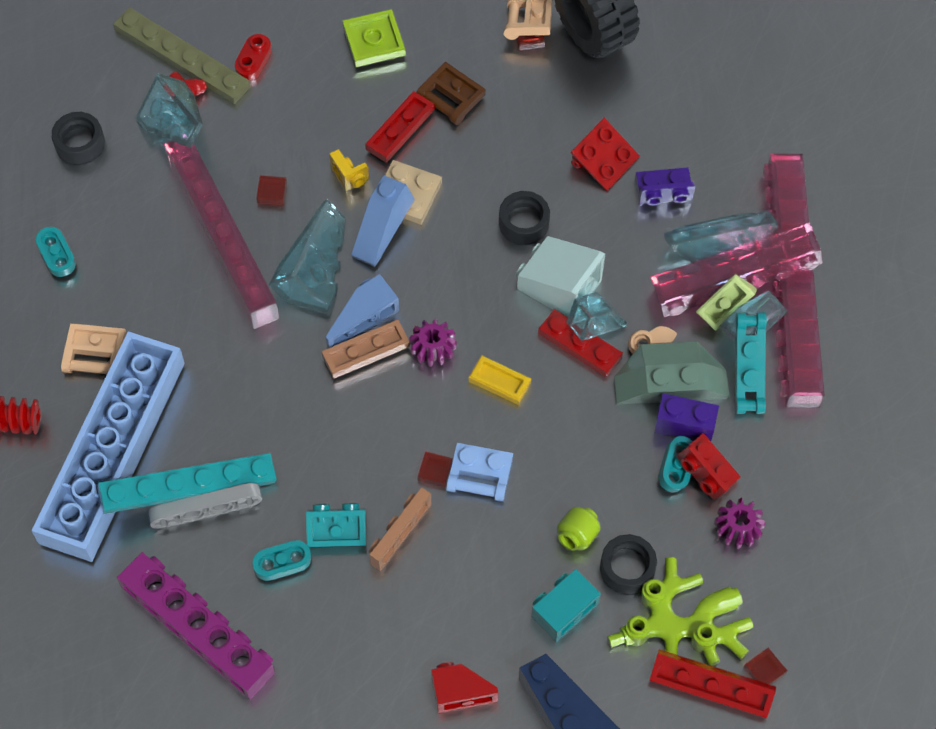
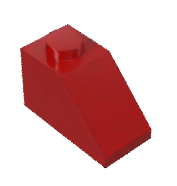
[431,662,499,713]

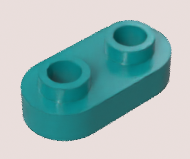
[36,227,76,277]
[658,436,693,492]
[252,540,311,581]

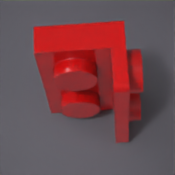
[677,433,741,500]

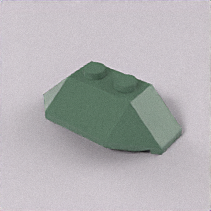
[614,341,729,405]

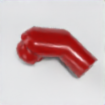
[168,72,207,97]

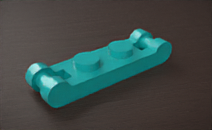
[735,312,767,414]

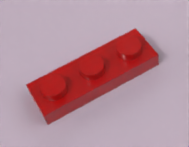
[365,91,435,163]
[538,309,623,378]

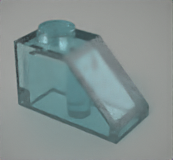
[720,290,788,344]
[566,292,627,341]

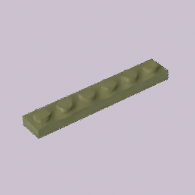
[113,7,251,104]

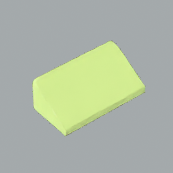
[696,274,757,331]

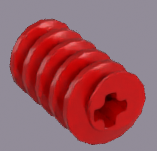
[0,396,41,435]

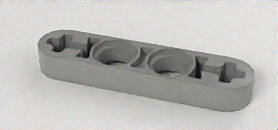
[148,483,262,529]

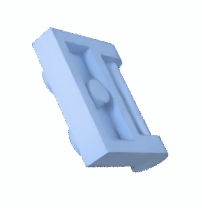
[446,443,513,502]

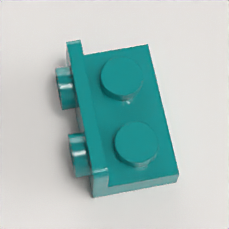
[306,503,366,547]

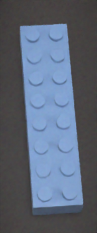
[31,331,185,562]

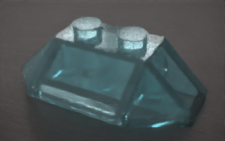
[664,210,778,268]

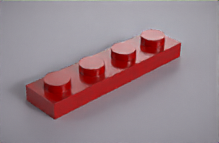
[649,649,776,718]

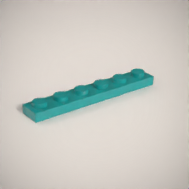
[97,453,277,514]

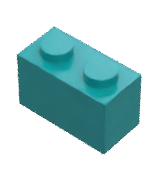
[532,569,601,642]

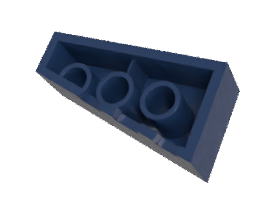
[518,654,620,729]

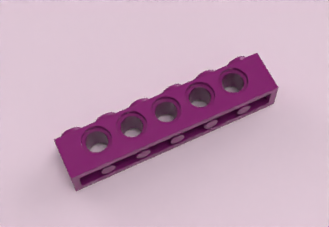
[117,552,275,700]

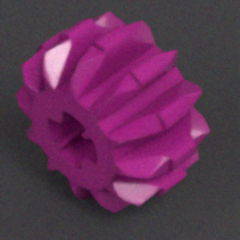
[409,318,457,367]
[714,497,765,549]

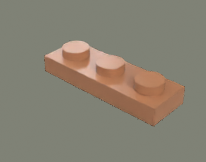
[321,320,410,379]
[369,487,431,571]

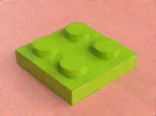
[342,9,406,67]

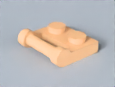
[504,0,553,40]
[61,323,127,374]

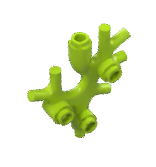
[607,557,753,666]

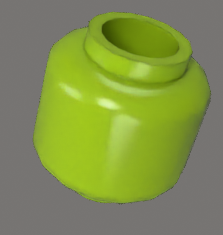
[557,507,601,551]

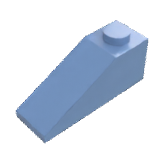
[351,175,415,267]
[326,274,399,349]

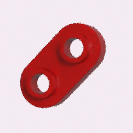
[235,34,272,81]

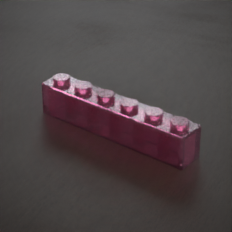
[651,223,823,317]

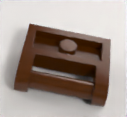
[416,61,486,125]

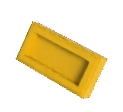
[468,355,531,405]

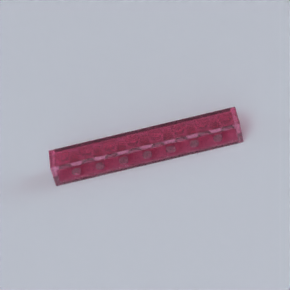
[164,134,279,329]

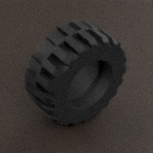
[555,0,640,58]

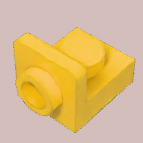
[329,149,369,191]

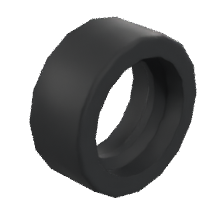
[52,111,104,164]
[499,191,550,245]
[600,534,657,594]

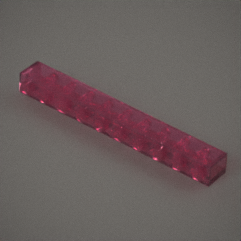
[763,154,825,408]

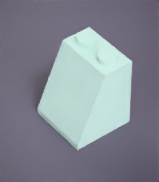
[516,236,605,320]

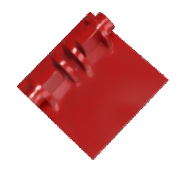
[570,117,640,191]

